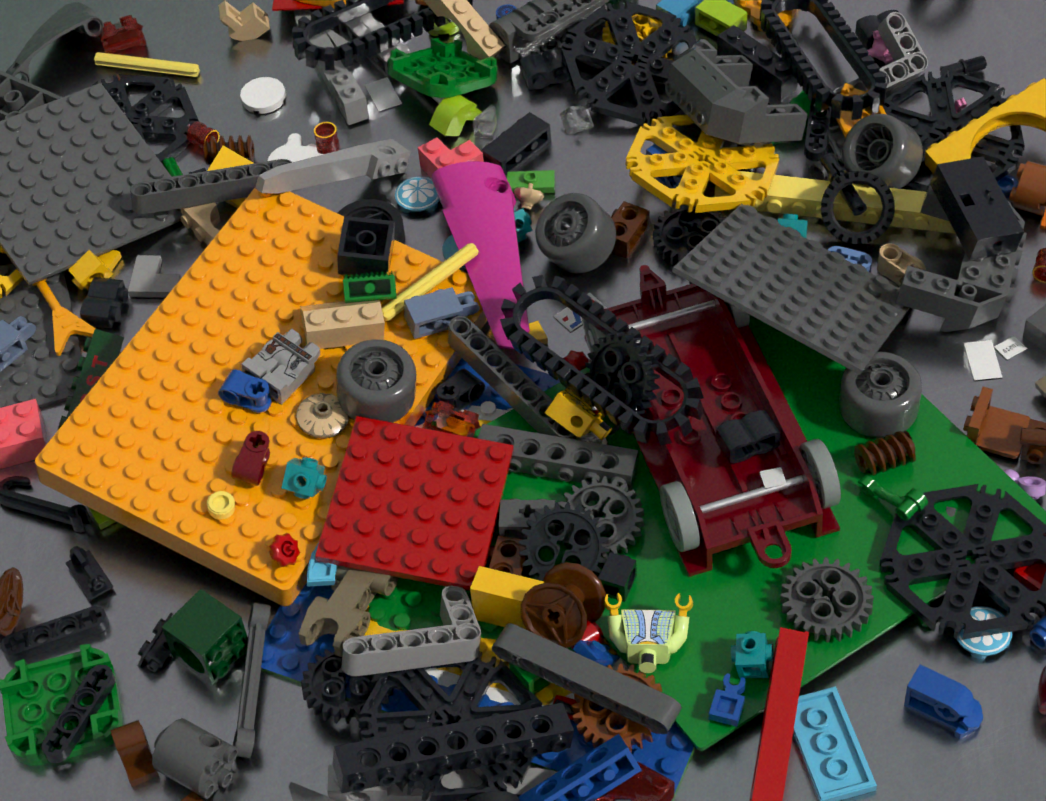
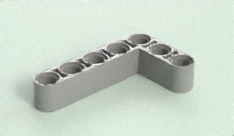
[833,12,928,94]
[342,585,481,676]

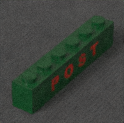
[57,329,124,431]

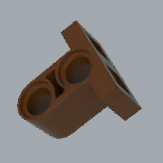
[110,720,159,787]

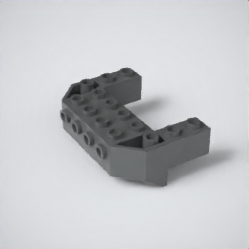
[665,39,808,145]
[896,176,1027,332]

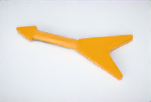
[32,278,96,356]

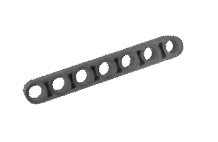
[130,159,292,214]
[448,316,575,439]
[492,623,682,734]

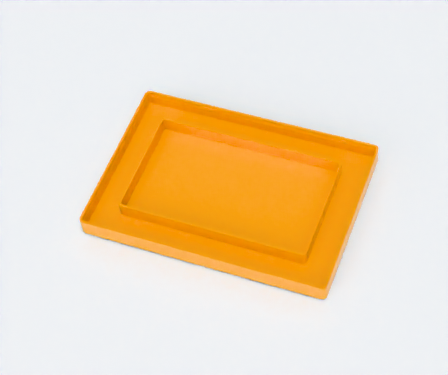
[35,187,487,606]

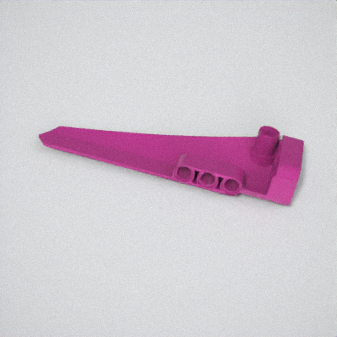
[431,161,530,350]

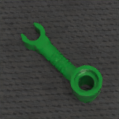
[858,475,928,521]

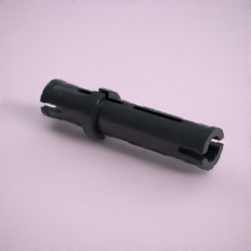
[820,153,867,216]

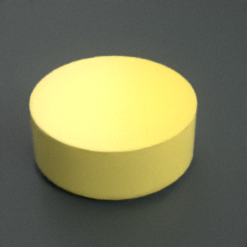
[207,491,235,519]

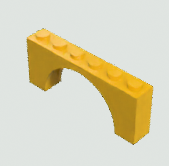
[925,78,1046,174]

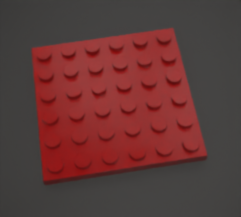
[315,416,514,591]

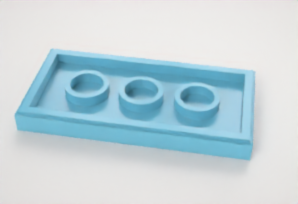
[793,686,877,801]

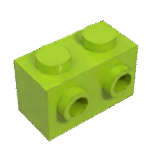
[695,0,747,36]

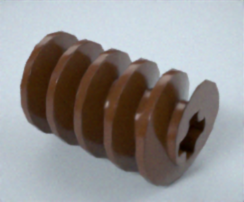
[204,135,255,165]
[854,431,916,476]

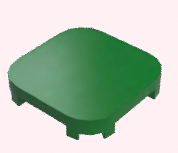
[388,38,498,98]
[0,644,123,766]

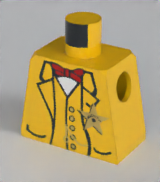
[545,388,612,440]

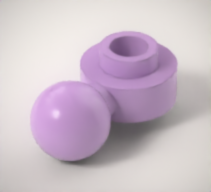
[1004,469,1046,500]

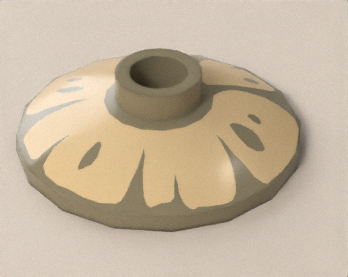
[296,393,349,439]

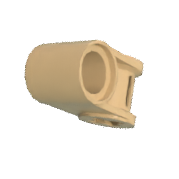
[877,243,926,286]

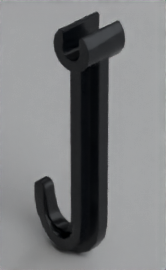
[0,476,91,533]

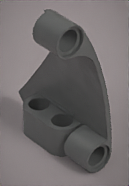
[5,2,104,83]

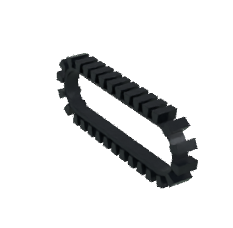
[292,0,473,70]
[760,0,887,120]
[500,275,704,445]

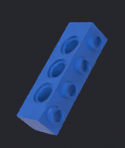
[518,734,642,801]

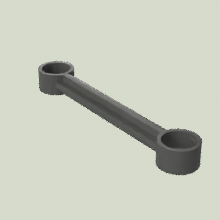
[233,602,270,759]

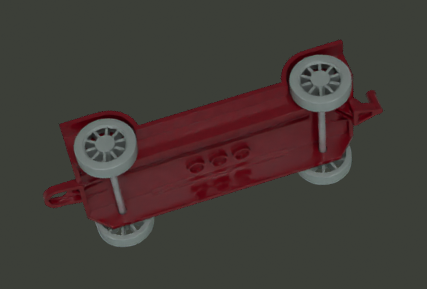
[582,265,841,577]

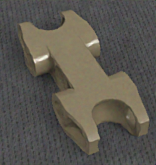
[299,566,399,657]

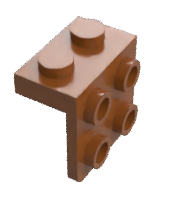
[963,387,1030,459]

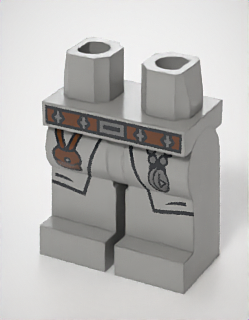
[241,329,320,405]

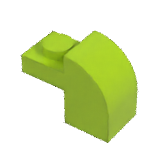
[429,95,484,136]

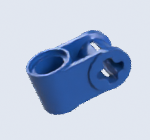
[218,369,272,413]

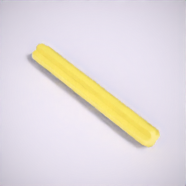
[94,52,200,77]
[382,243,479,321]

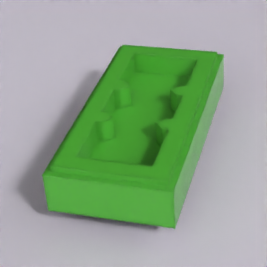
[507,170,555,193]

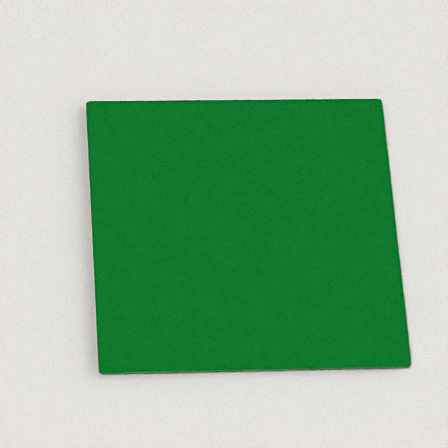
[466,315,1046,751]

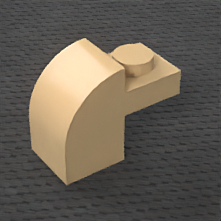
[218,1,270,41]

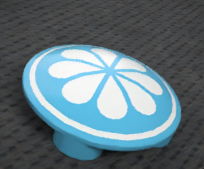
[395,176,440,213]
[954,606,1012,659]

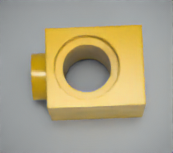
[68,250,113,290]

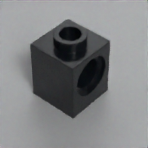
[598,552,637,602]

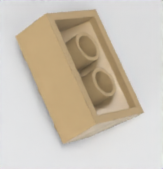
[300,300,385,349]

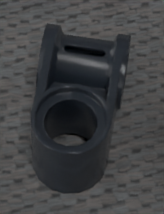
[437,369,485,416]

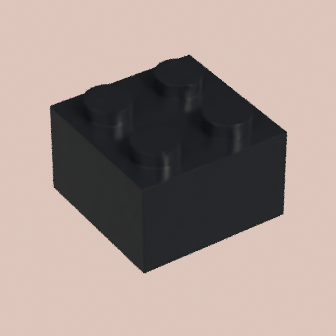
[337,216,395,275]

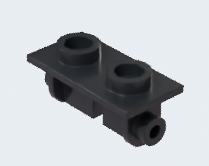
[65,546,113,601]
[137,613,173,672]

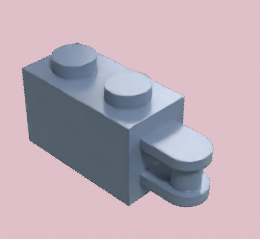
[404,287,480,339]
[0,316,36,372]

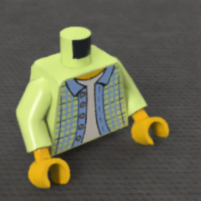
[604,593,693,673]

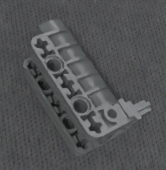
[489,0,609,63]

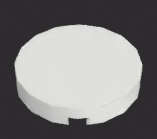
[240,77,286,114]

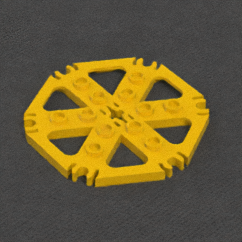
[625,115,780,213]

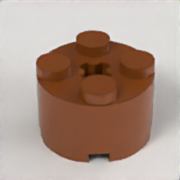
[1009,161,1046,216]

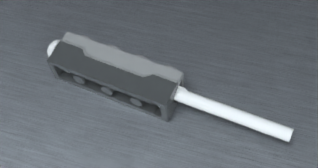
[339,12,444,104]

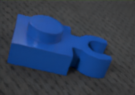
[573,640,620,667]
[709,673,745,727]

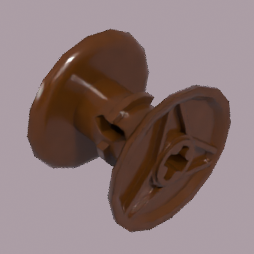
[521,562,606,648]
[0,567,24,636]

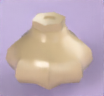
[514,183,544,210]

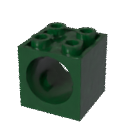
[162,589,248,685]

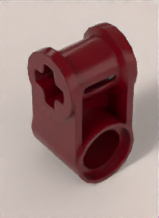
[231,431,270,486]

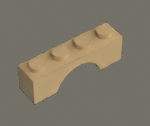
[424,0,505,60]
[180,203,221,246]

